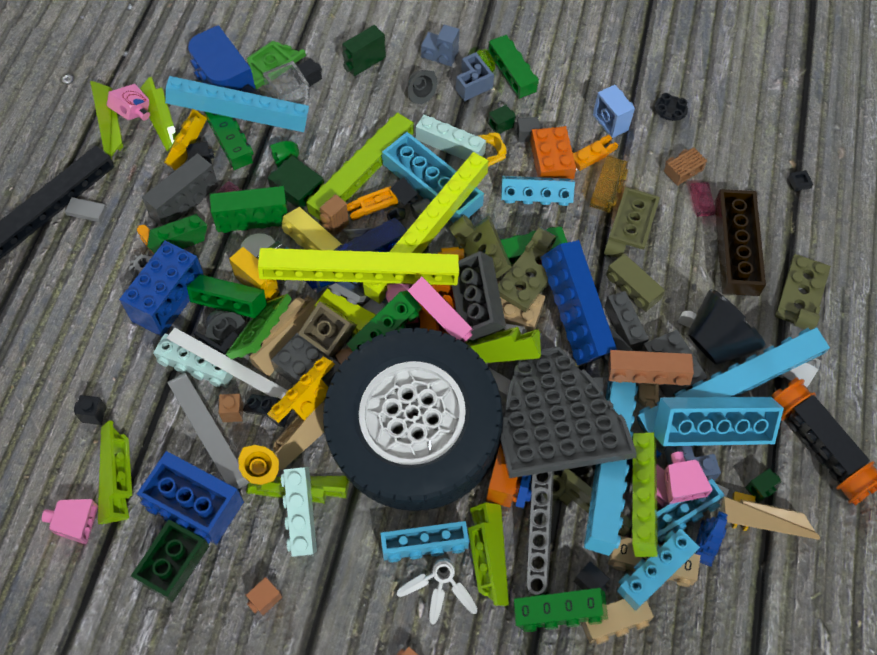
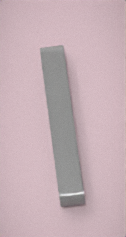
[167,373,250,490]
[527,471,554,596]

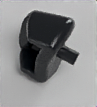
[387,207,406,224]

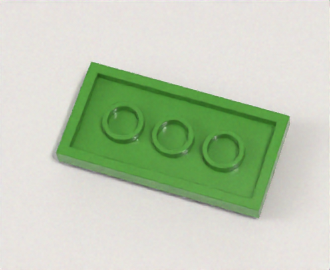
[226,294,292,359]

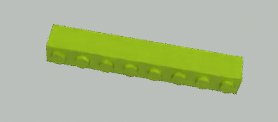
[306,112,414,222]

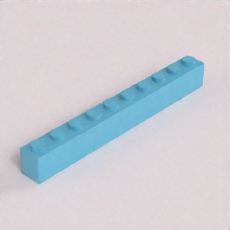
[637,327,830,433]
[584,380,638,556]

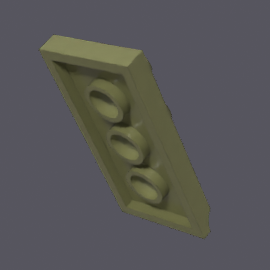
[604,187,660,258]
[449,215,512,279]
[498,227,557,312]
[775,254,831,330]
[542,469,632,537]

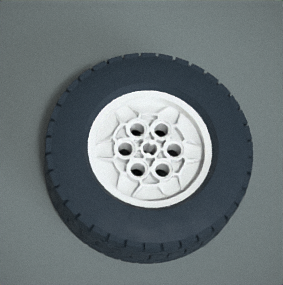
[323,328,503,511]

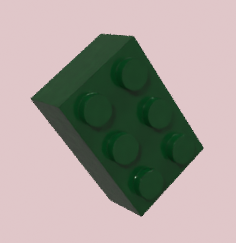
[131,519,209,603]

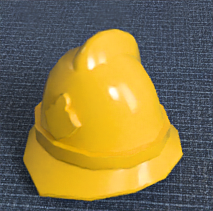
[238,445,279,485]

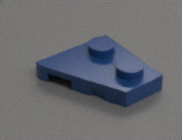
[515,475,532,508]

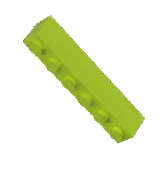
[632,432,658,557]

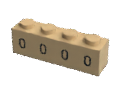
[608,535,701,587]

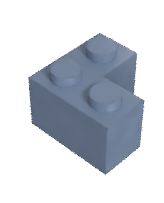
[421,25,460,66]
[456,52,494,101]
[664,446,721,481]

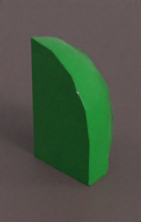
[270,141,299,169]

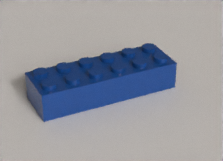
[541,240,617,366]

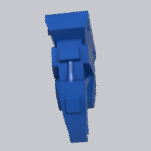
[695,511,728,567]

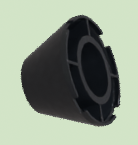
[687,289,766,365]

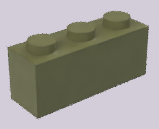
[606,253,665,312]

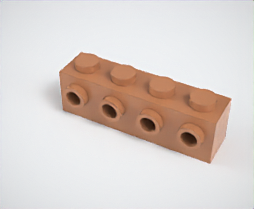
[608,350,694,386]

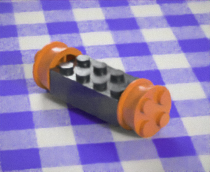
[771,377,877,506]

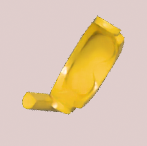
[479,133,507,167]

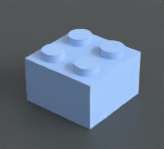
[593,85,635,138]

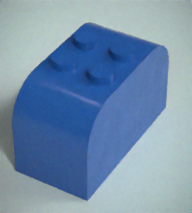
[188,25,255,91]

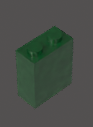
[342,25,386,77]
[267,155,324,209]

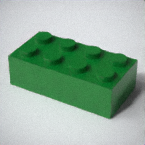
[210,186,289,233]

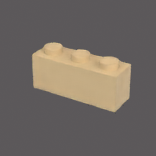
[581,599,654,645]

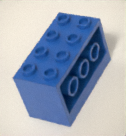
[119,241,204,337]
[137,451,244,545]

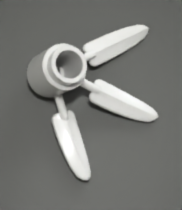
[397,558,477,625]

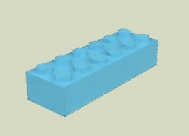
[382,132,484,223]
[653,397,784,446]

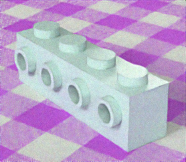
[416,115,486,160]
[153,333,235,388]
[281,467,317,557]

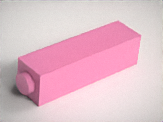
[408,277,474,343]

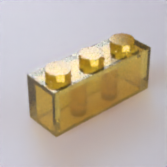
[590,155,629,213]

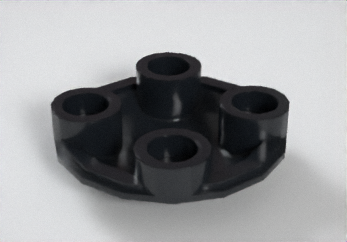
[654,93,688,121]

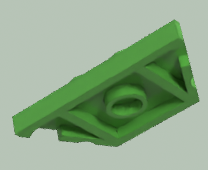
[247,41,306,89]

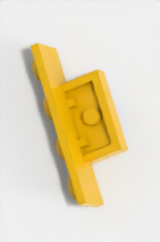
[164,109,207,170]
[267,356,335,423]

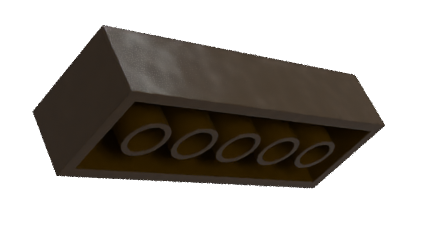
[715,189,766,296]

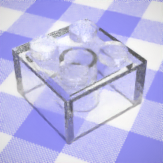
[263,61,310,103]

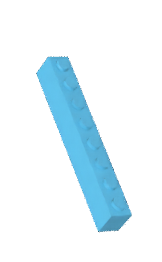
[165,76,309,132]

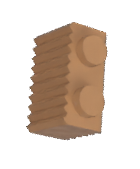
[664,147,707,186]
[320,194,349,237]

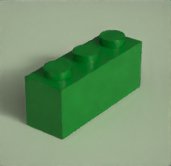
[147,214,208,254]

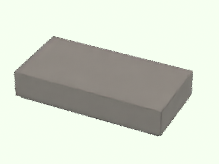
[65,197,107,222]

